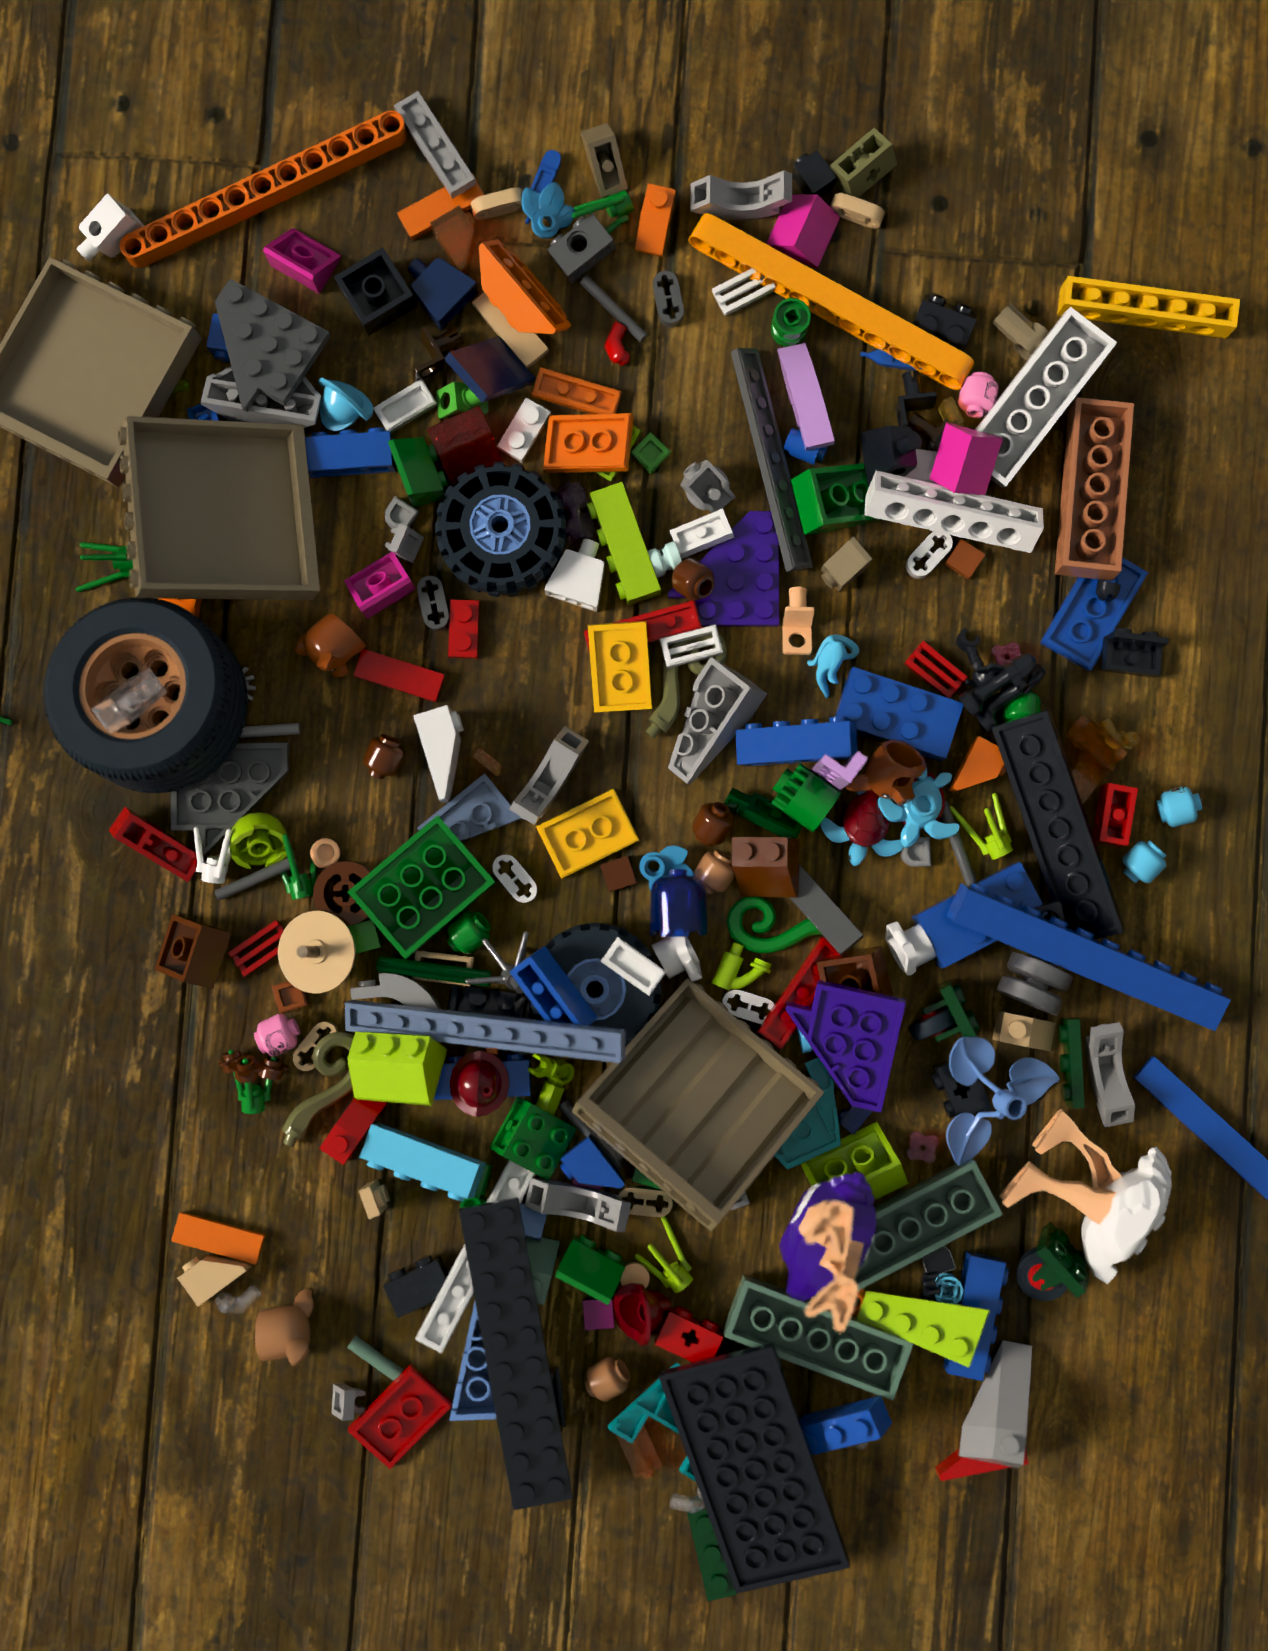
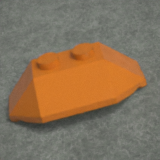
[479,239,571,334]

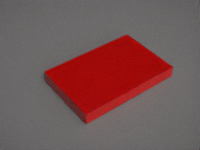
[348,1364,453,1469]

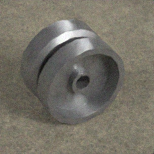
[996,952,1073,1016]

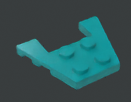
[774,1057,841,1170]
[607,1362,696,1481]

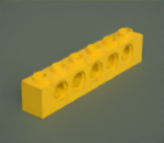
[1057,276,1240,338]

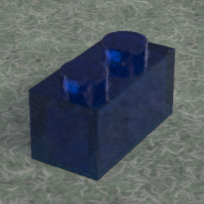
[838,1102,872,1135]

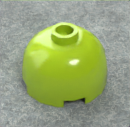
[229,812,287,869]

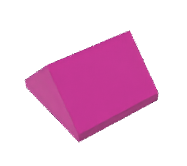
[766,194,840,269]
[263,228,341,294]
[929,422,1003,495]
[344,552,416,619]

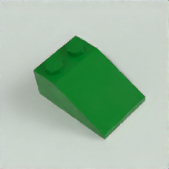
[791,463,883,535]

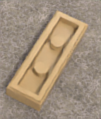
[472,292,549,369]

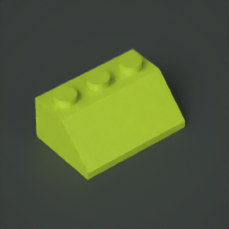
[347,1032,447,1106]
[801,1122,909,1200]

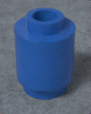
[783,428,828,465]

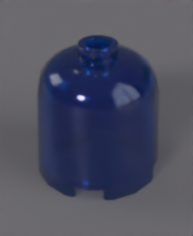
[650,869,708,937]

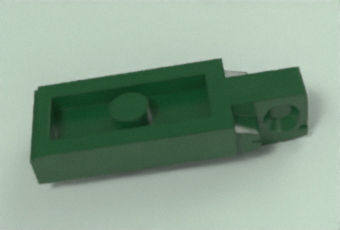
[724,787,802,839]

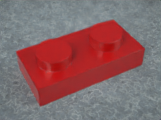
[448,600,480,659]

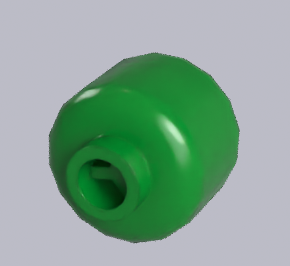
[1002,690,1041,722]
[447,911,491,954]

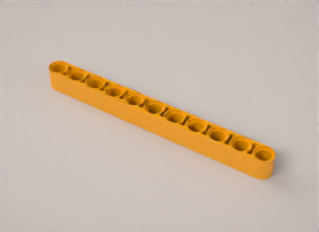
[689,213,974,390]

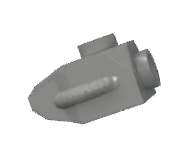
[680,460,736,513]

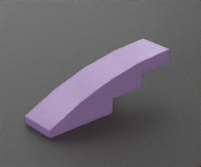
[777,343,835,451]

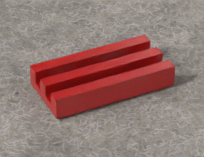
[904,641,967,698]
[228,920,284,977]

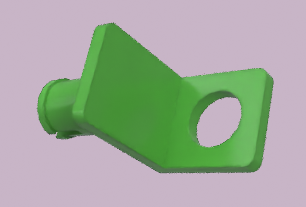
[436,381,488,419]

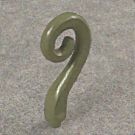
[645,626,727,739]
[282,1031,354,1147]

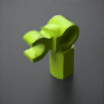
[527,1053,575,1116]

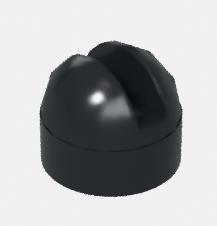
[1096,580,1121,602]

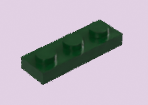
[1058,1018,1085,1108]
[687,1505,737,1602]

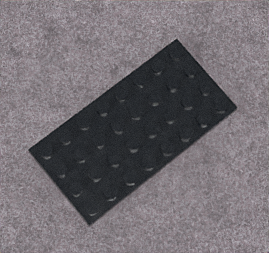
[659,1342,850,1593]

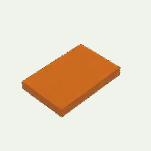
[543,413,634,473]

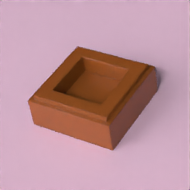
[944,539,985,580]
[272,981,309,1013]

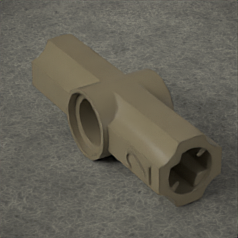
[992,303,1049,361]

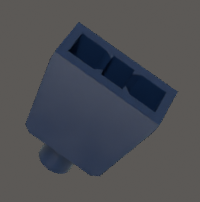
[407,258,478,331]

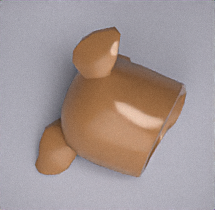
[255,1288,314,1366]

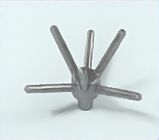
[465,931,529,993]

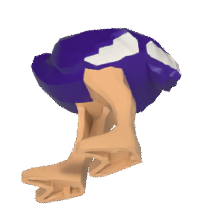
[779,1173,876,1332]

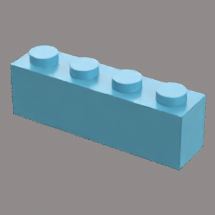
[359,1123,486,1201]

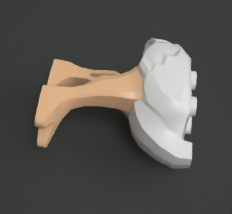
[999,1109,1172,1284]

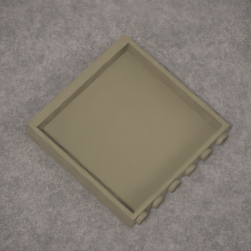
[0,257,202,488]
[117,416,320,600]

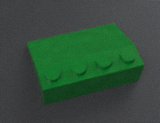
[347,815,496,960]

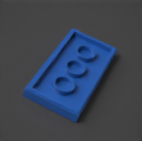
[1040,557,1149,672]

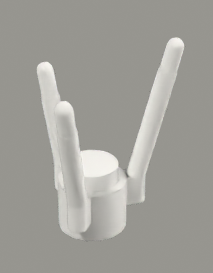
[194,827,232,884]

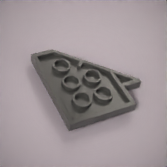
[215,279,330,412]
[171,743,289,855]

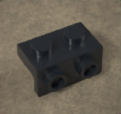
[913,293,977,352]
[1101,628,1169,678]

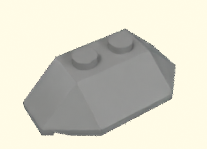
[201,367,322,428]

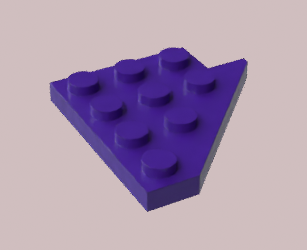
[668,511,779,627]
[786,980,906,1113]

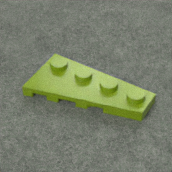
[857,1290,991,1368]

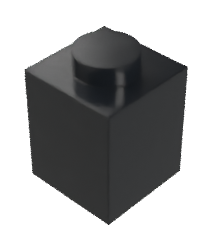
[792,150,837,198]

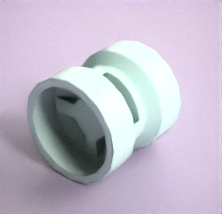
[647,541,682,578]

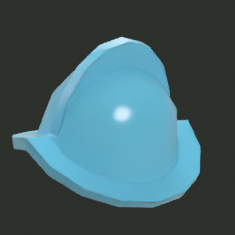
[318,378,373,431]

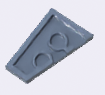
[417,773,522,842]

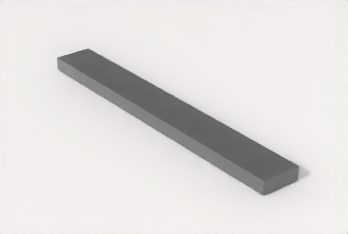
[731,348,813,572]

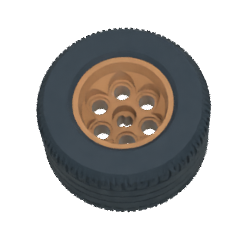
[43,597,248,793]

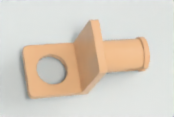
[782,586,814,655]

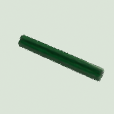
[376,956,492,987]

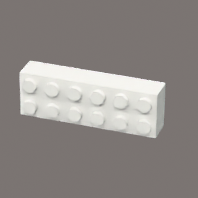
[975,307,1117,488]

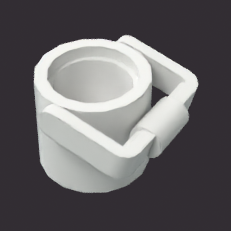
[885,921,936,976]
[651,928,702,982]

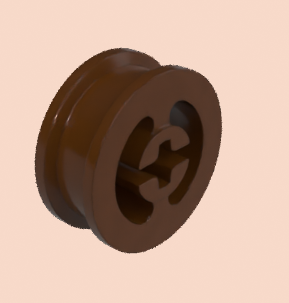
[313,861,372,926]

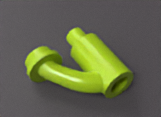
[712,942,771,991]

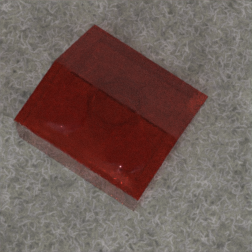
[427,406,503,487]

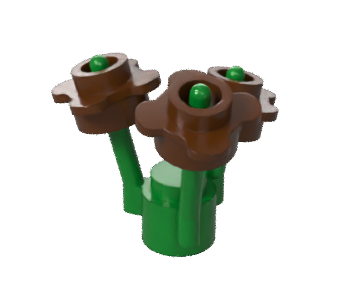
[218,1049,289,1114]

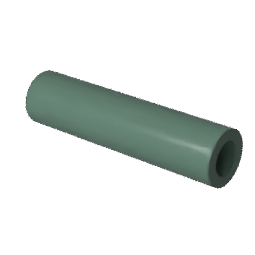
[347,1336,404,1381]

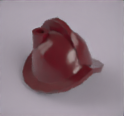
[449,1051,509,1117]
[613,1283,671,1346]

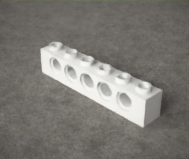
[865,470,1044,553]

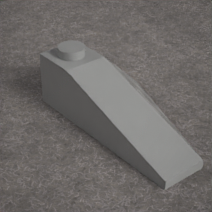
[668,657,767,785]
[958,1340,1032,1468]

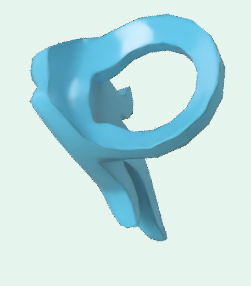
[807,634,859,698]

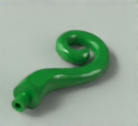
[726,897,854,954]

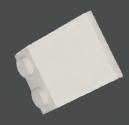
[413,705,464,804]

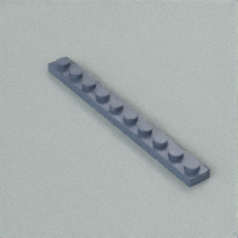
[345,1000,625,1063]

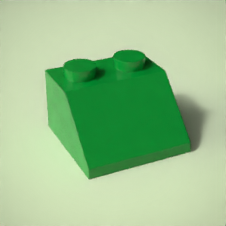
[388,437,449,509]
[555,1234,625,1305]

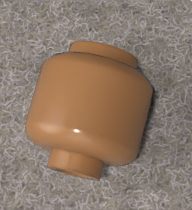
[694,849,735,894]
[585,1356,630,1402]

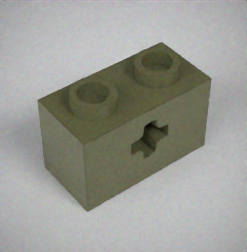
[830,128,897,198]

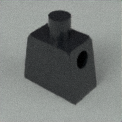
[860,426,922,486]

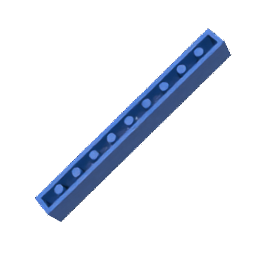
[946,882,1231,1031]

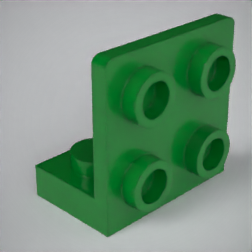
[489,1096,576,1180]

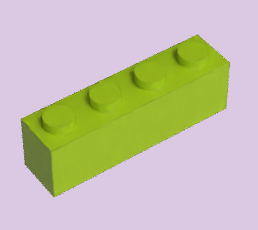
[586,482,661,606]

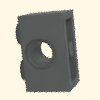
[547,213,616,284]

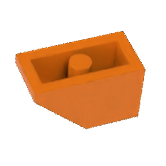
[635,183,676,257]
[948,736,1006,793]

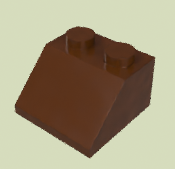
[732,837,800,898]
[155,914,231,989]
[816,946,894,997]

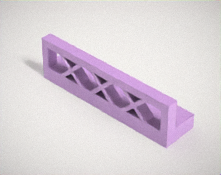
[811,752,868,790]

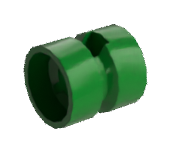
[771,298,811,347]

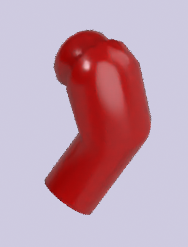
[605,322,630,366]

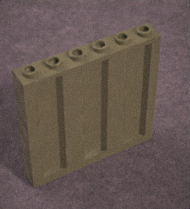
[572,978,824,1231]

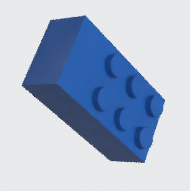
[834,667,963,762]
[911,862,1048,968]

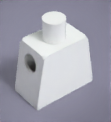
[76,193,144,261]
[544,538,605,612]

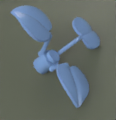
[946,1036,1060,1166]

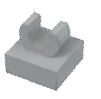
[385,524,424,563]
[331,1383,366,1421]

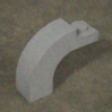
[690,170,792,220]
[509,726,589,825]
[350,973,442,1010]
[1085,1022,1135,1127]
[525,1178,631,1232]

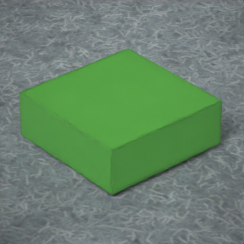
[631,432,671,474]
[348,920,382,954]

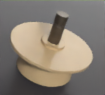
[278,911,355,993]

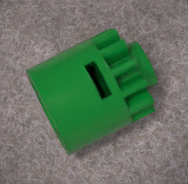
[772,763,842,833]

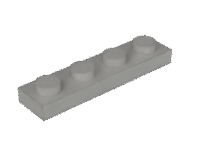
[394,91,477,199]

